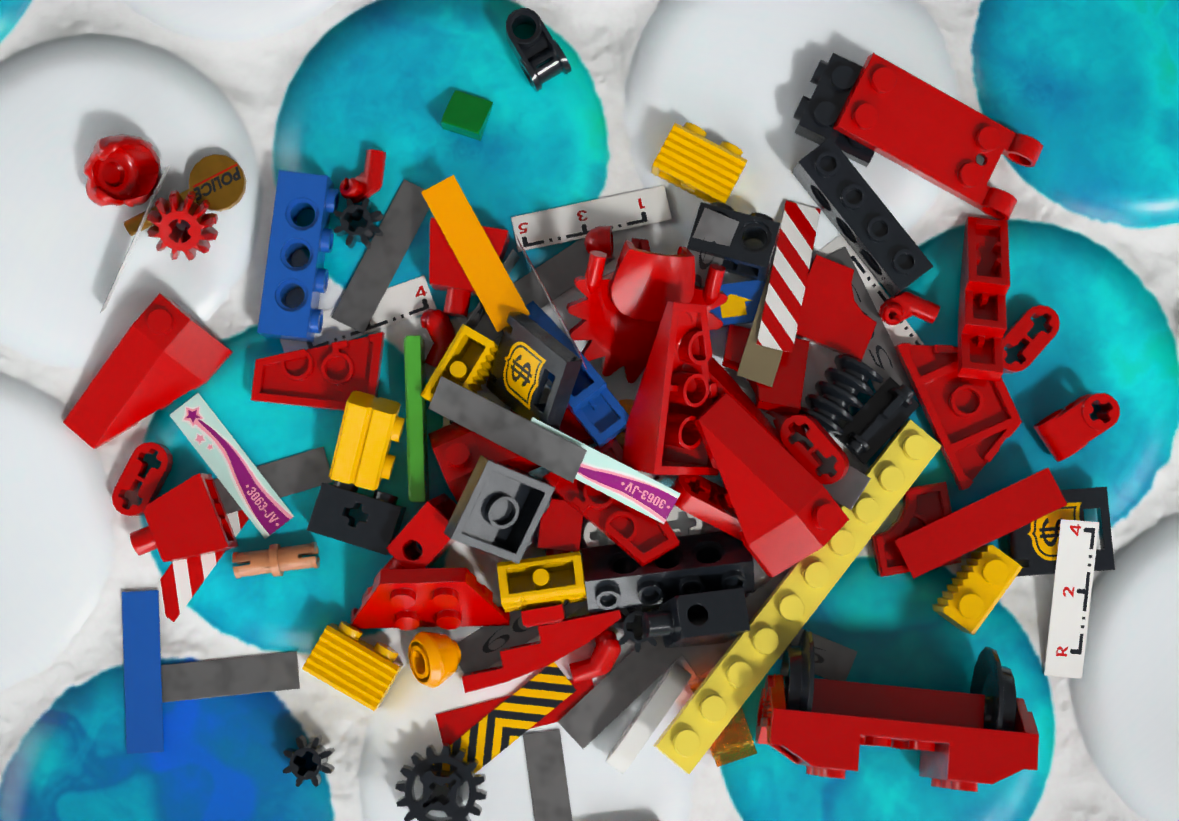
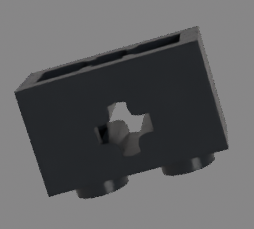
[307,481,406,555]

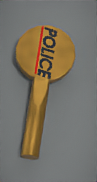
[124,154,247,236]

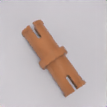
[232,542,320,579]

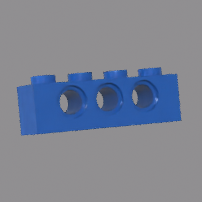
[257,170,339,343]

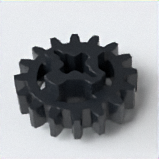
[395,743,487,821]

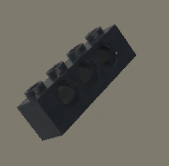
[792,137,933,297]
[581,531,755,613]

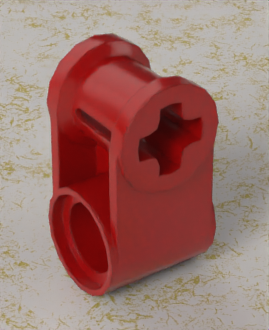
[1034,393,1120,462]

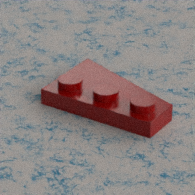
[251,332,385,411]
[542,437,680,567]

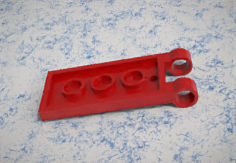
[833,53,1043,221]

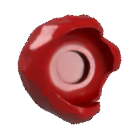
[83,134,162,207]

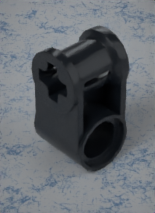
[506,8,572,92]

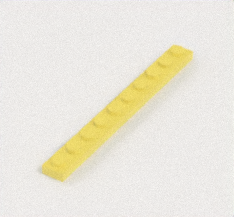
[653,419,942,774]

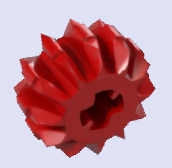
[147,190,218,261]

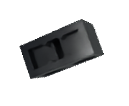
[687,202,781,282]

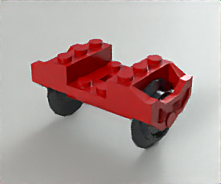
[755,629,1039,792]

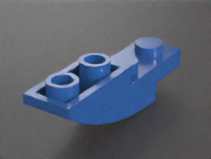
[503,301,629,448]

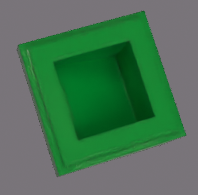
[440,90,493,141]

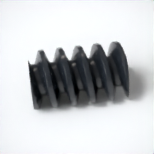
[798,354,883,435]

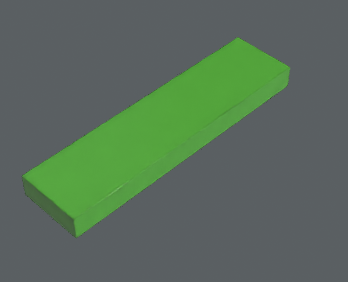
[404,335,429,503]

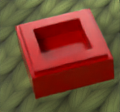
[521,603,566,627]

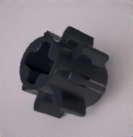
[333,198,384,249]
[612,606,658,652]
[283,735,335,787]

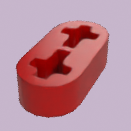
[1002,305,1060,374]
[780,414,849,485]
[112,442,173,516]

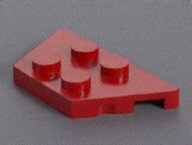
[894,343,1022,491]
[350,567,510,631]

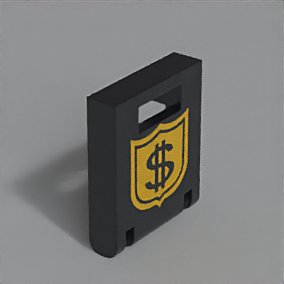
[486,312,583,430]
[1007,487,1115,576]

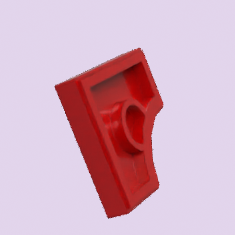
[796,254,877,361]
[722,324,810,415]
[871,482,962,577]

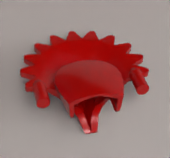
[566,238,728,383]

